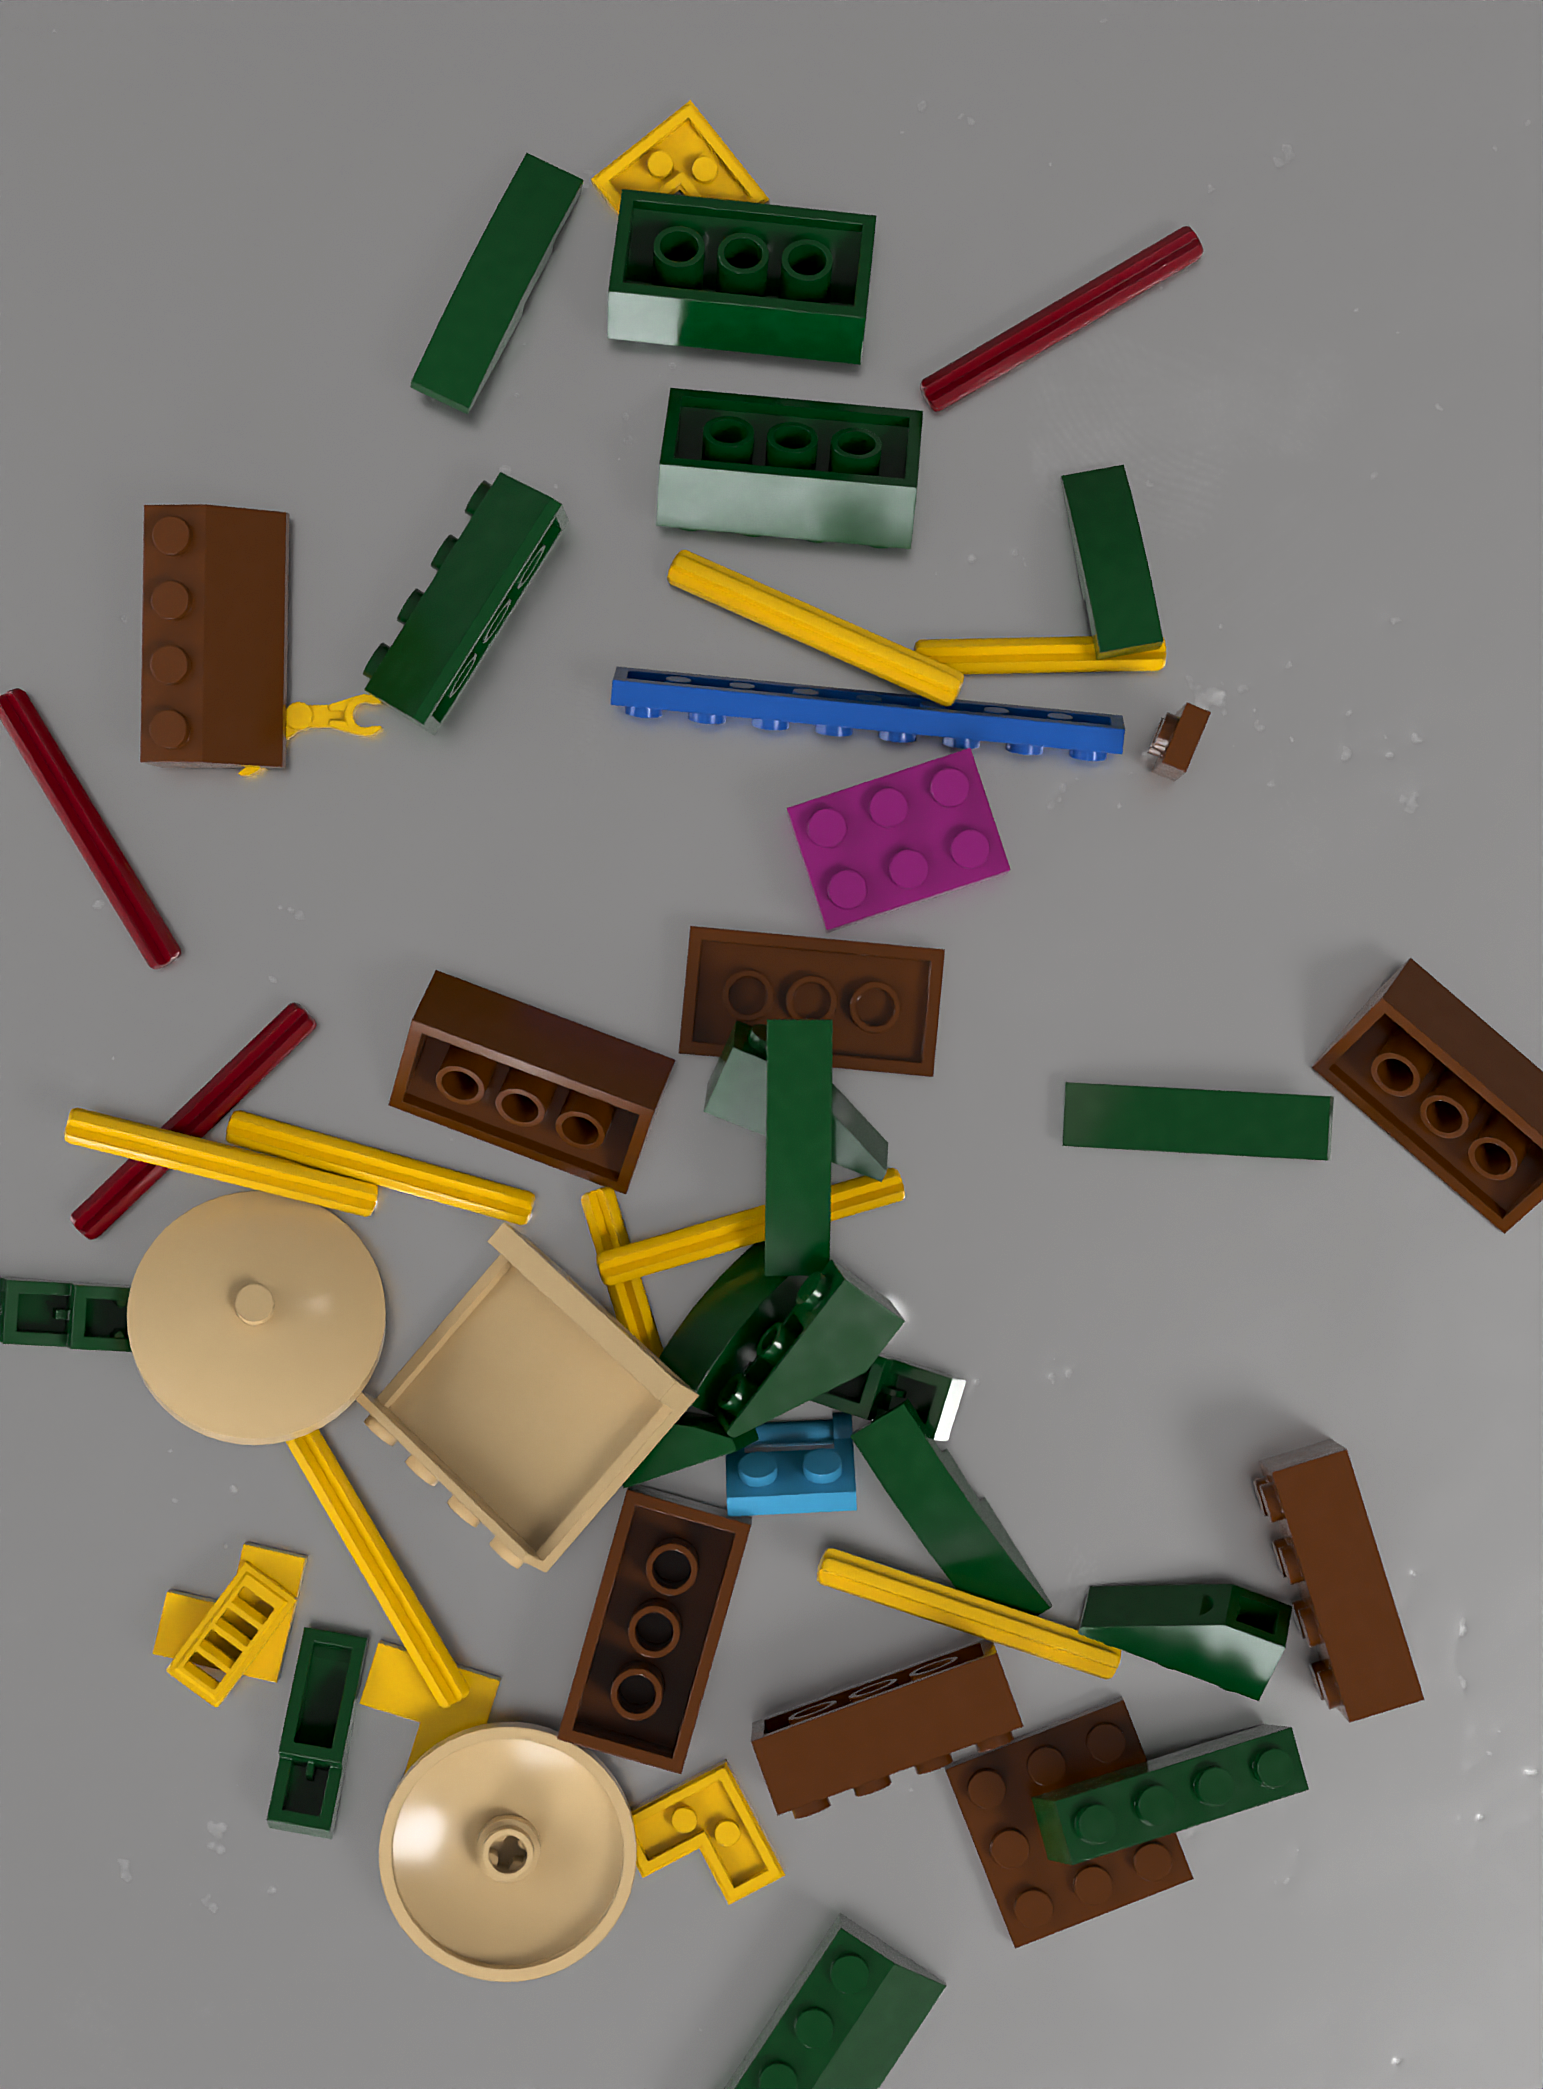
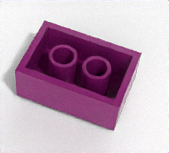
[787,748,1011,933]

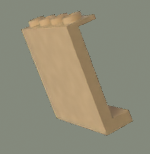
[355,1222,699,1573]

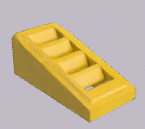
[166,1561,298,1708]

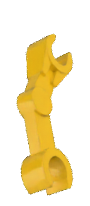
[238,694,383,777]

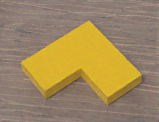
[591,100,770,216]
[152,1542,308,1683]
[359,1640,501,1775]
[630,1759,786,1905]

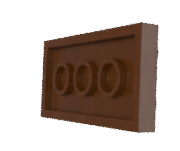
[678,926,945,1077]

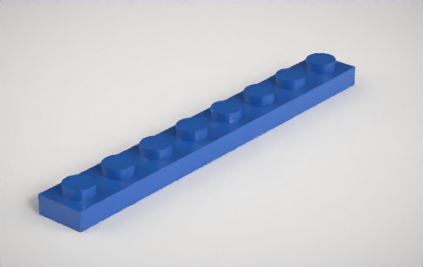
[611,667,1125,761]

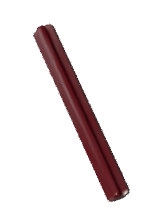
[920,226,1204,412]
[0,688,181,969]
[70,1002,316,1240]

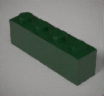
[1031,1724,1309,1865]

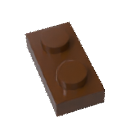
[1147,702,1211,781]

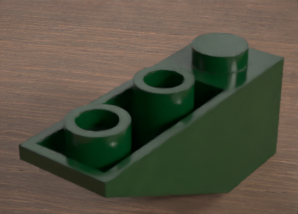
[714,1259,905,1438]
[1078,1584,1293,1701]

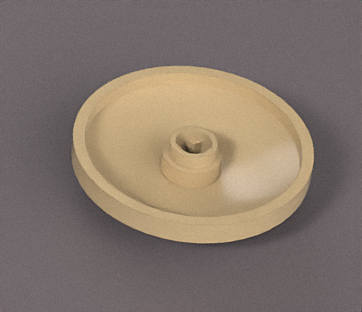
[127,1191,386,1445]
[379,1722,637,1982]

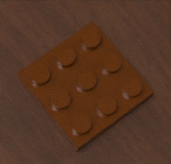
[945,1697,1194,1949]

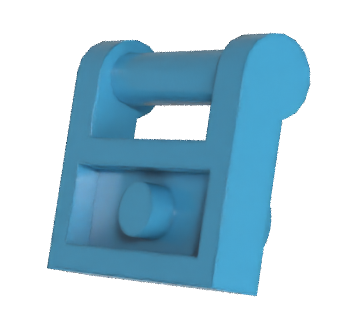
[725,1412,857,1517]

